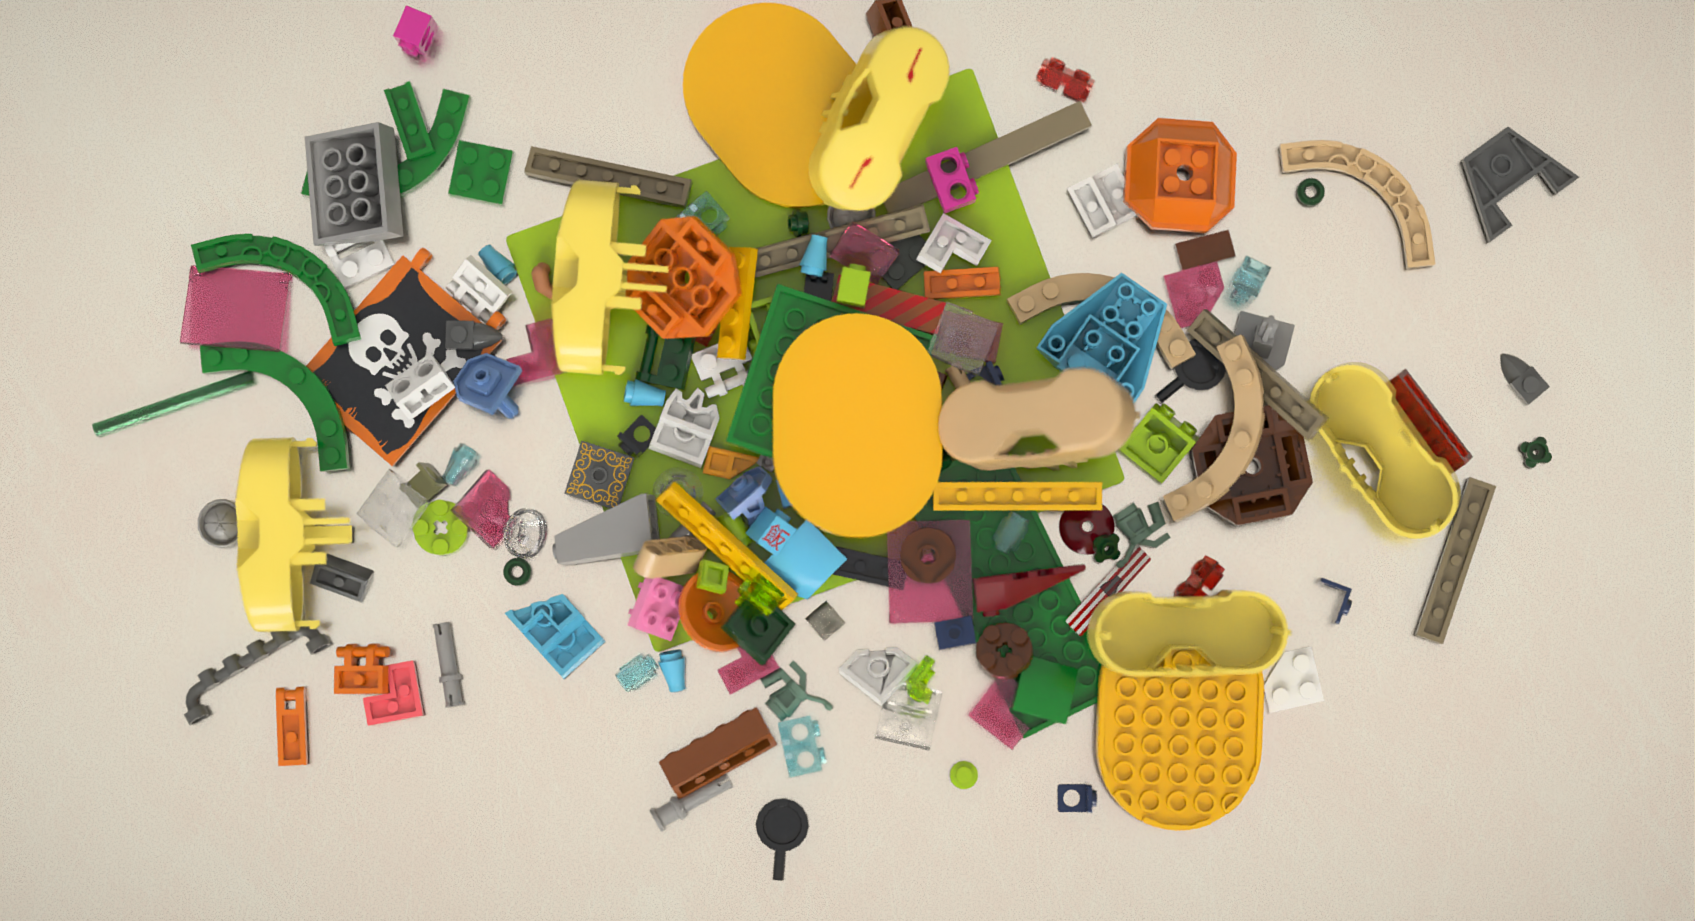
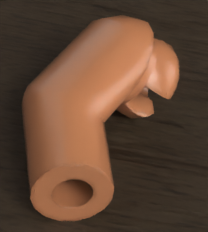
[531,262,553,300]

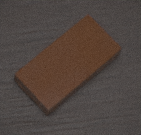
[1175,230,1236,271]

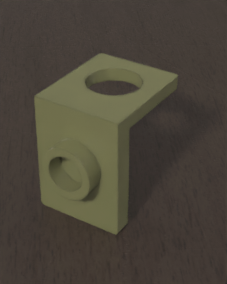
[402,462,447,508]

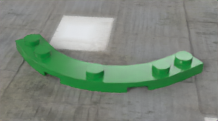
[301,88,471,197]
[191,234,361,347]
[200,342,350,472]

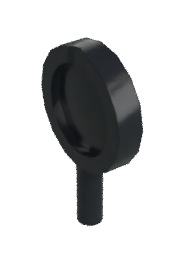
[1155,339,1226,404]
[756,798,809,881]

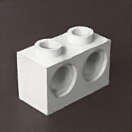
[385,353,455,420]

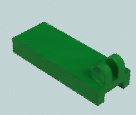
[384,81,435,161]

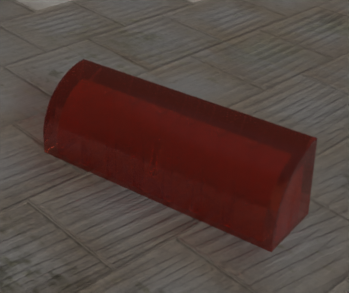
[1390,368,1473,472]

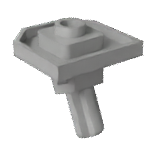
[1235,311,1295,370]

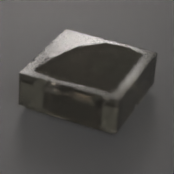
[805,600,845,640]

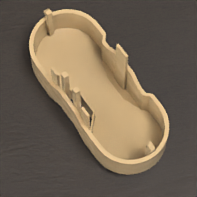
[938,368,1140,471]

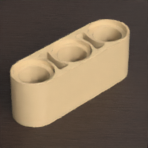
[633,536,708,578]

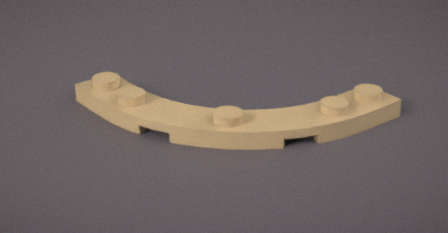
[1279,140,1435,269]
[1006,273,1196,369]
[1163,334,1265,522]

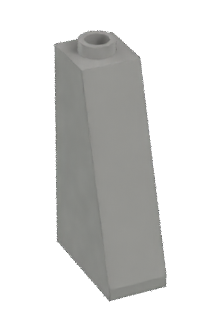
[552,493,660,566]

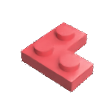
[363,660,424,726]

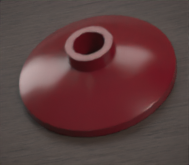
[1059,504,1115,555]

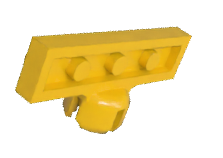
[717,247,758,360]

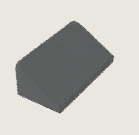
[310,553,373,603]

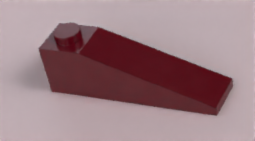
[972,564,1086,617]

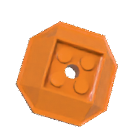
[1123,118,1237,233]
[625,216,742,339]

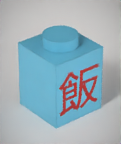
[746,506,796,556]

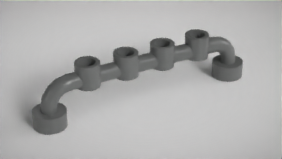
[184,626,330,725]

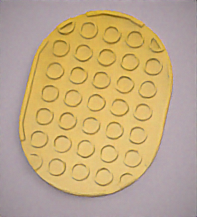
[683,3,872,208]
[773,313,942,538]
[1096,649,1264,831]

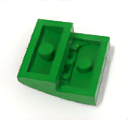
[1011,657,1078,725]

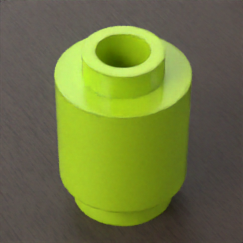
[717,512,753,547]

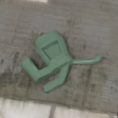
[1113,502,1171,568]
[760,660,833,722]

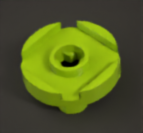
[412,499,469,556]

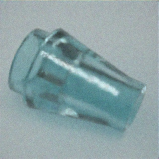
[442,443,479,486]

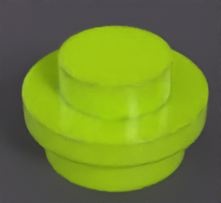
[950,761,978,789]

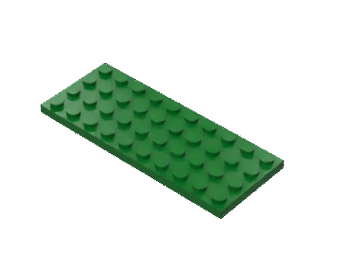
[914,454,1102,739]

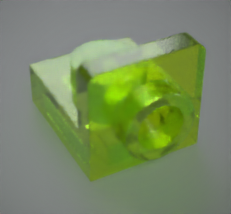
[734,573,785,617]
[905,655,936,704]

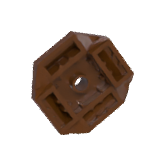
[1191,405,1313,526]

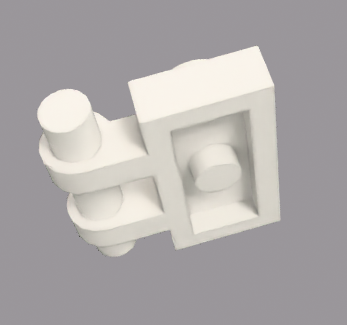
[446,255,512,323]
[692,344,752,398]

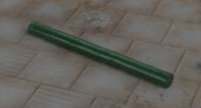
[92,371,255,437]

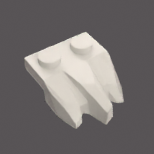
[649,388,720,468]

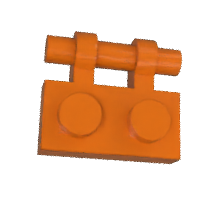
[334,643,390,694]

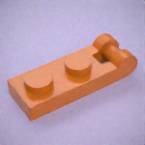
[276,686,308,766]

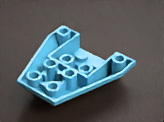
[1036,272,1167,403]

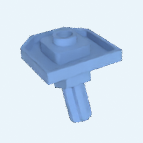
[453,353,523,419]
[715,466,772,528]

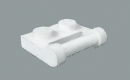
[323,240,394,289]

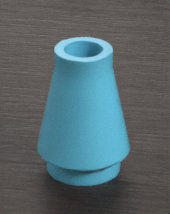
[799,234,828,277]
[478,244,517,285]
[623,379,666,407]
[658,649,686,692]

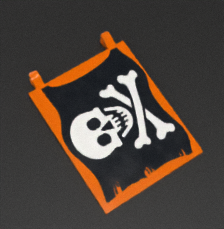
[307,248,507,467]

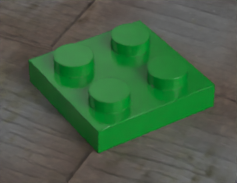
[448,140,514,206]

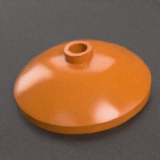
[678,571,750,652]

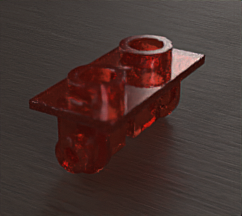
[1036,57,1095,101]
[1173,555,1225,597]

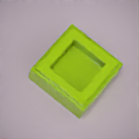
[696,559,729,594]

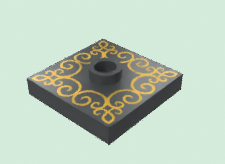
[564,441,635,509]

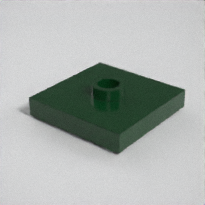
[721,586,795,665]

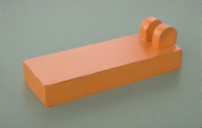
[924,267,1001,300]

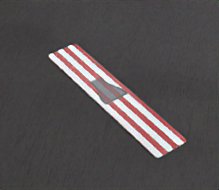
[1066,545,1151,636]

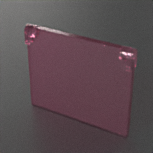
[180,265,292,352]
[887,520,973,624]

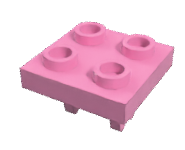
[627,577,684,641]

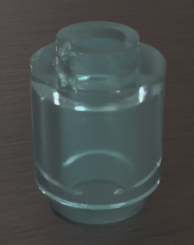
[992,511,1030,555]
[615,653,658,692]

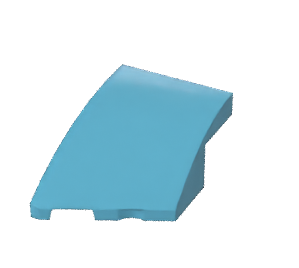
[764,520,847,600]
[505,594,605,679]

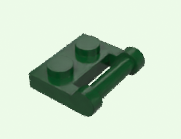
[635,325,696,390]

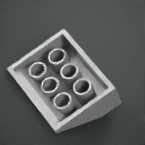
[305,122,404,246]

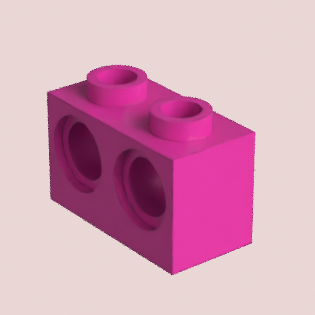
[393,5,438,57]
[925,147,979,214]

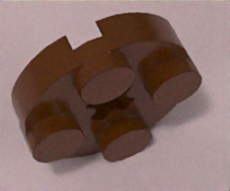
[900,527,956,584]
[976,623,1033,680]

